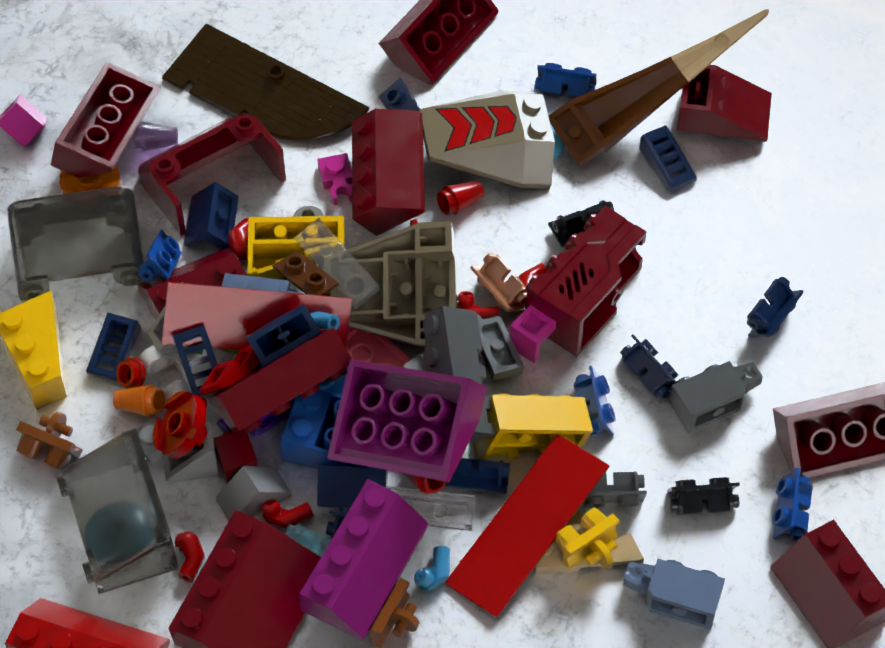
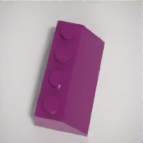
[299,479,429,641]

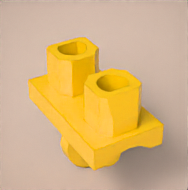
[556,507,620,570]

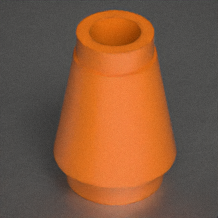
[113,384,165,417]

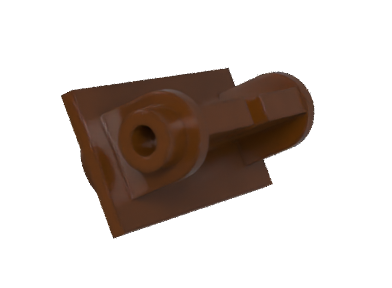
[272,250,339,296]

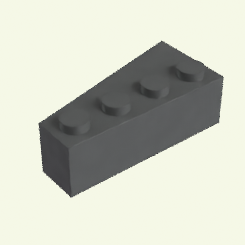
[423,306,496,444]

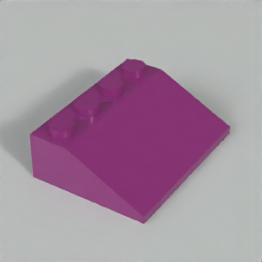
[327,359,487,482]

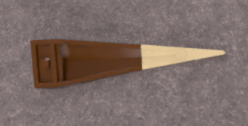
[548,9,769,167]

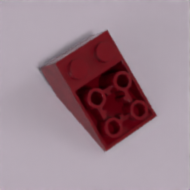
[677,64,772,142]

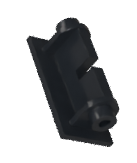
[548,200,614,248]
[667,477,740,515]

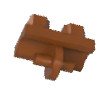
[16,412,83,472]
[368,578,420,648]

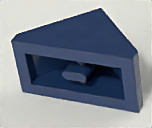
[246,304,321,366]

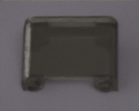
[7,187,145,301]
[56,429,179,594]

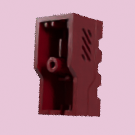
[525,205,647,357]

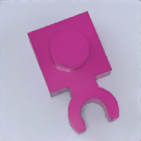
[317,153,352,205]

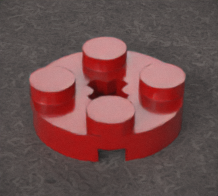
[153,390,207,460]

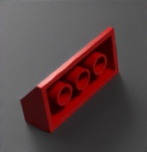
[5,598,170,648]

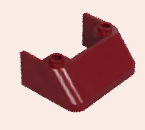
[138,114,286,236]

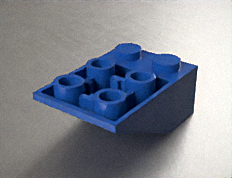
[281,390,365,469]

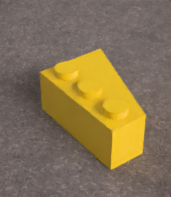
[247,216,345,280]
[0,290,67,410]
[473,393,593,461]

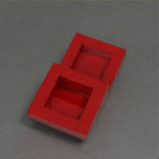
[199,346,260,395]

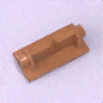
[470,252,527,313]

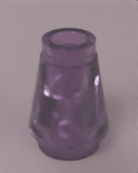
[133,121,178,152]

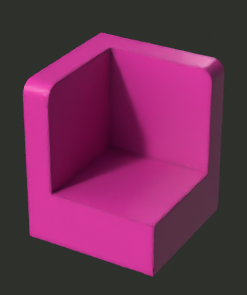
[0,94,47,147]
[510,305,556,363]

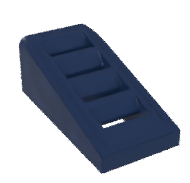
[639,125,697,192]
[86,312,141,382]
[172,325,218,396]

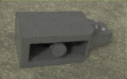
[669,361,763,433]

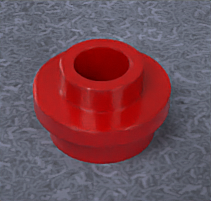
[116,357,146,389]

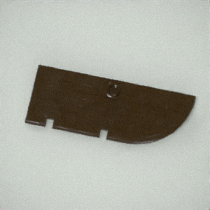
[162,23,370,141]

